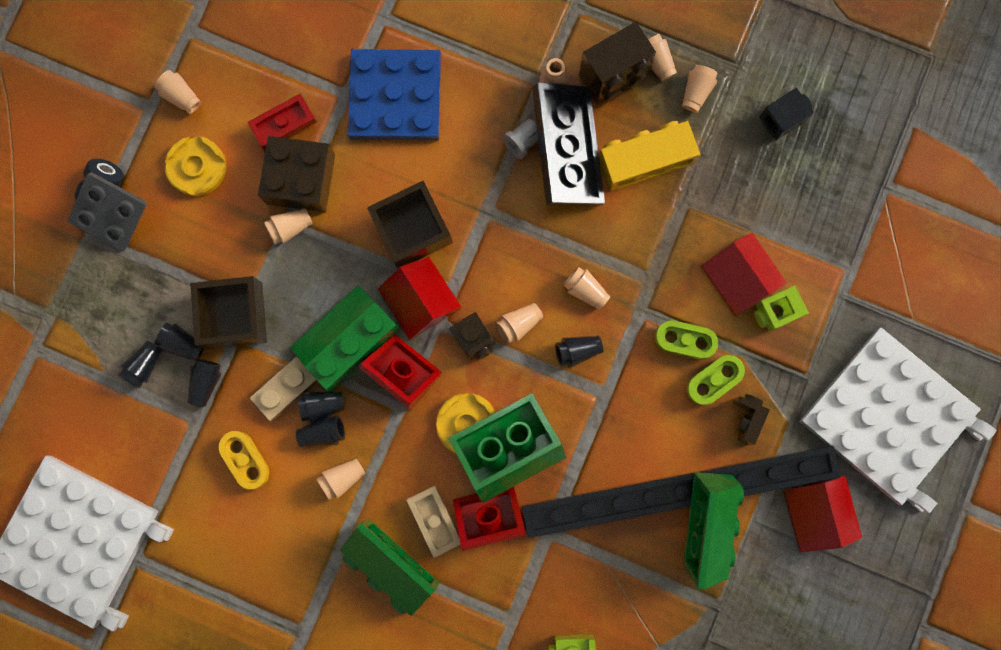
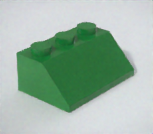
[290,285,400,392]
[448,393,566,503]
[683,472,744,589]
[340,519,440,616]

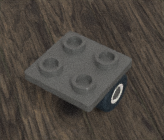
[68,159,147,251]

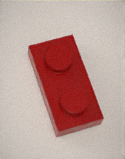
[248,93,317,151]

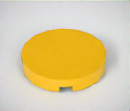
[165,136,227,197]
[436,393,496,453]

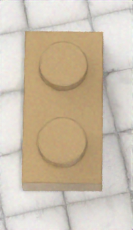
[250,356,318,422]
[407,485,461,558]

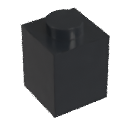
[759,87,814,141]

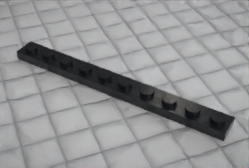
[522,446,840,538]

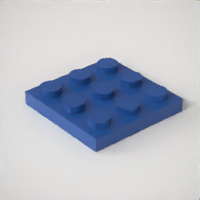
[348,49,441,140]

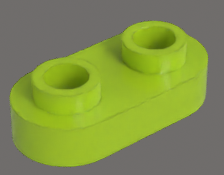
[655,320,718,360]
[686,355,745,405]

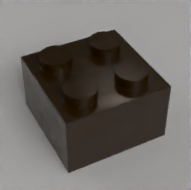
[579,21,656,105]
[258,136,335,212]
[367,180,453,269]
[190,276,267,350]

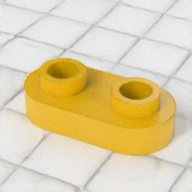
[219,431,270,489]

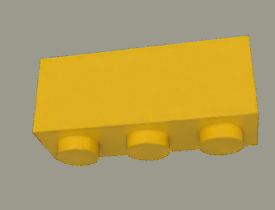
[599,121,701,192]

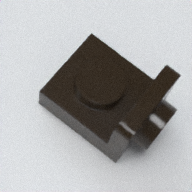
[449,312,495,361]
[733,394,770,445]

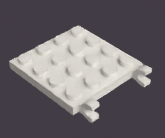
[799,327,997,513]
[0,456,174,631]

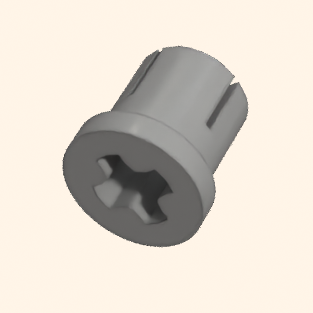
[502,119,538,159]

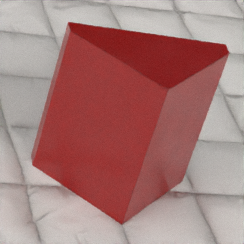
[701,233,787,317]
[378,257,462,340]
[359,334,442,410]
[783,475,862,553]
[453,486,526,551]

